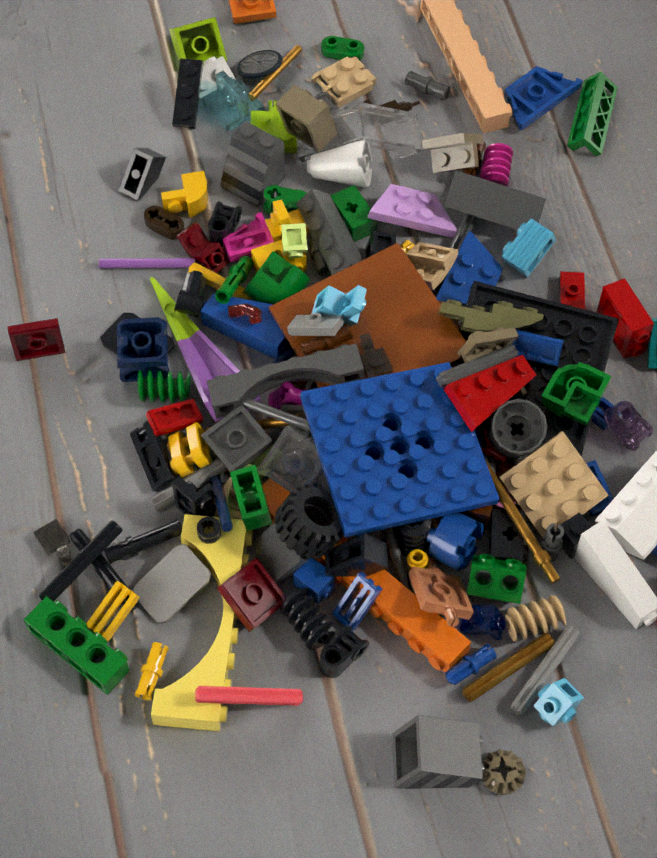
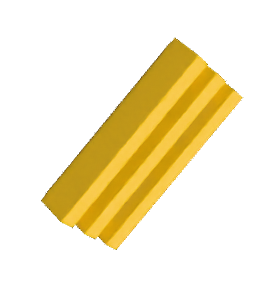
[86,581,140,642]

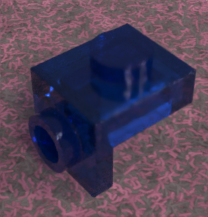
[460,604,506,640]

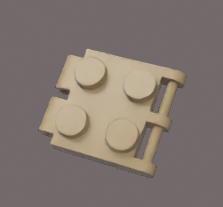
[311,57,377,108]

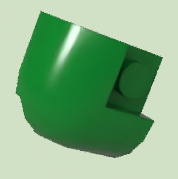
[243,251,310,305]
[541,362,611,426]

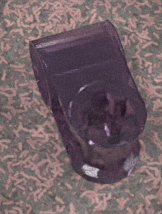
[604,401,653,451]

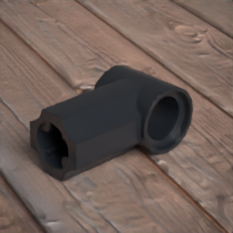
[174,270,206,318]

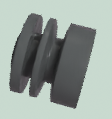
[488,399,547,459]

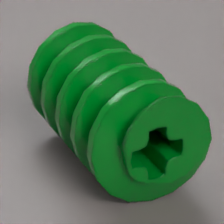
[137,370,191,403]

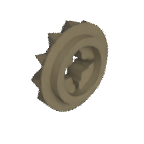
[482,749,526,795]

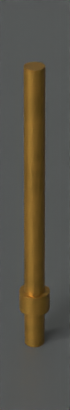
[484,456,561,584]

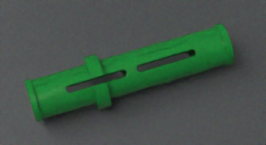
[215,256,254,304]

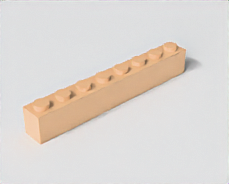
[420,0,512,134]

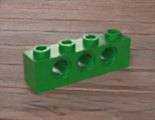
[23,596,129,695]

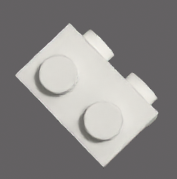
[199,56,236,100]

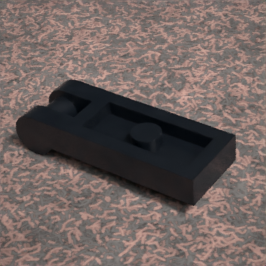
[130,420,177,492]

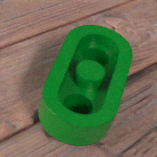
[321,36,364,60]

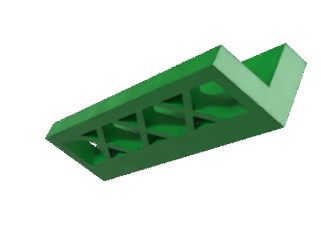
[567,71,618,156]

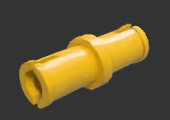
[134,642,169,701]

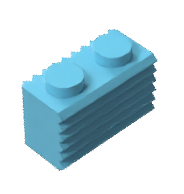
[502,218,556,277]

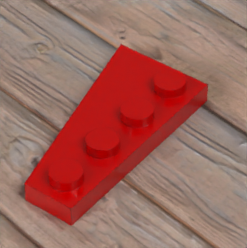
[443,355,536,432]

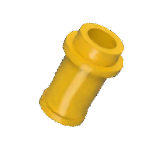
[407,549,428,572]

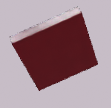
[7,318,66,361]
[217,557,286,632]

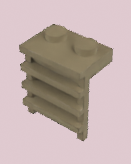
[457,327,527,396]

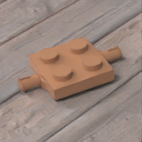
[408,558,474,627]

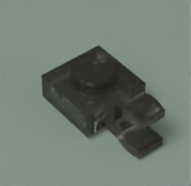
[359,333,393,378]
[33,519,73,565]

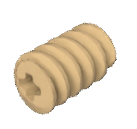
[505,595,566,642]

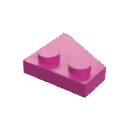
[223,212,274,262]

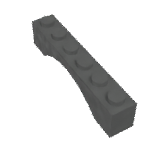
[207,344,365,419]

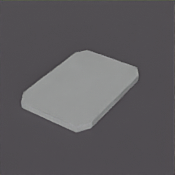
[133,544,211,624]

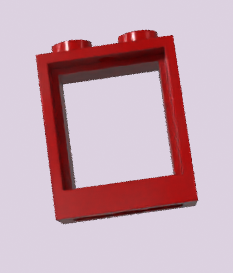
[596,278,654,359]

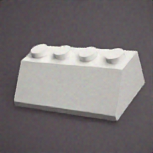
[595,451,657,560]

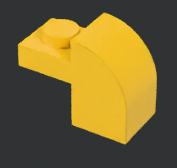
[161,171,208,218]
[265,199,309,242]

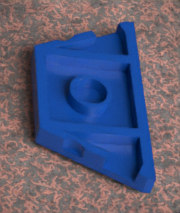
[504,66,583,131]
[436,231,503,307]

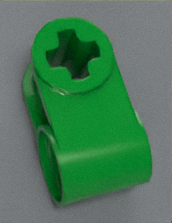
[263,185,307,215]

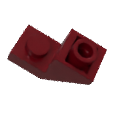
[176,223,230,273]

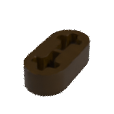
[144,206,185,240]

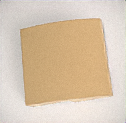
[405,242,458,290]

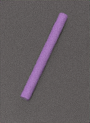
[99,258,195,268]

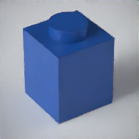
[293,557,336,604]

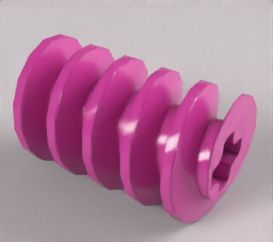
[480,143,513,187]

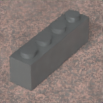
[296,189,363,275]

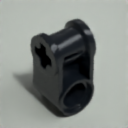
[208,201,242,247]
[320,625,369,678]

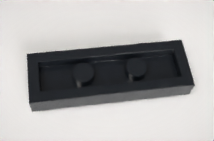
[172,58,204,129]

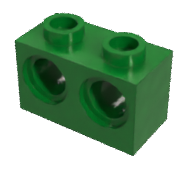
[467,554,526,604]

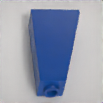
[200,293,289,360]

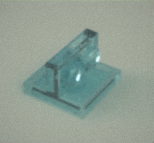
[202,70,265,132]

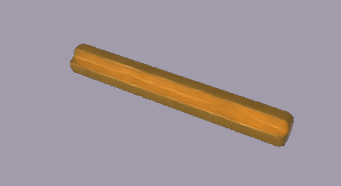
[462,633,555,702]

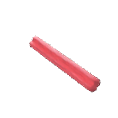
[195,686,303,706]

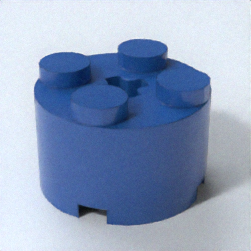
[427,512,484,571]

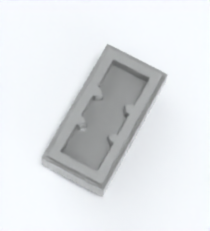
[287,313,344,336]

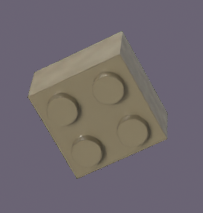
[276,85,338,152]

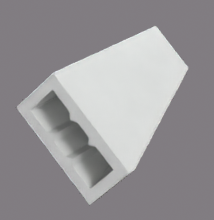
[574,520,657,630]

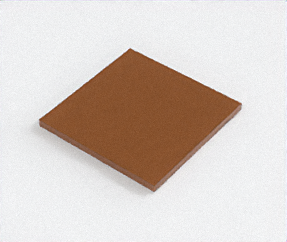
[269,243,466,388]

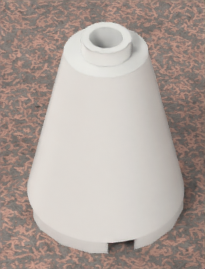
[307,140,372,187]

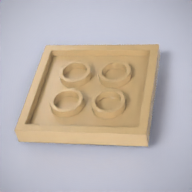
[498,431,609,539]

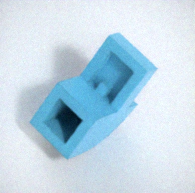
[312,285,367,326]

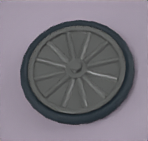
[237,50,283,78]

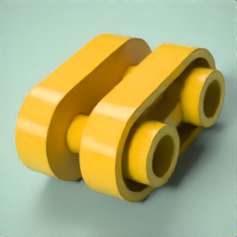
[167,422,212,477]

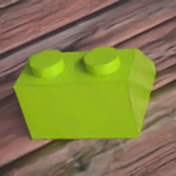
[169,17,227,66]

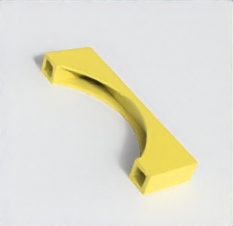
[151,514,253,732]

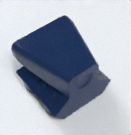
[117,317,170,382]

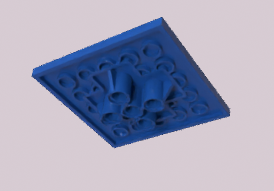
[300,362,500,538]

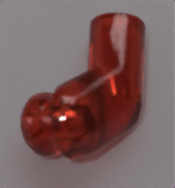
[228,303,263,324]

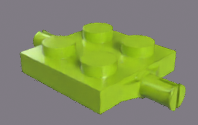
[250,100,297,153]

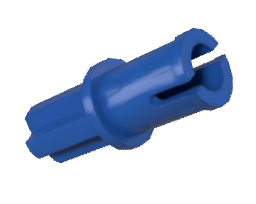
[445,644,497,685]

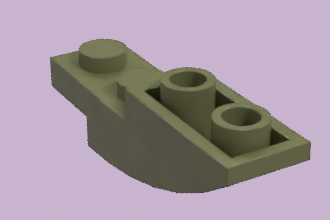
[438,300,544,333]

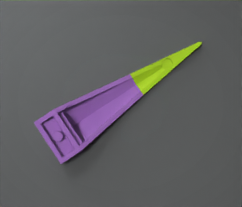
[150,277,262,424]

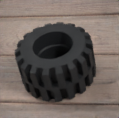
[274,484,344,559]

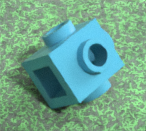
[533,678,584,726]

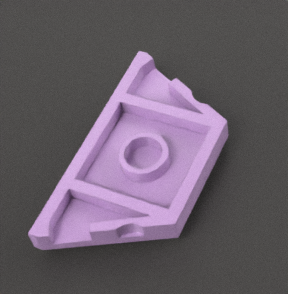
[368,184,457,238]

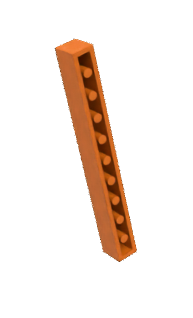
[262,476,471,673]

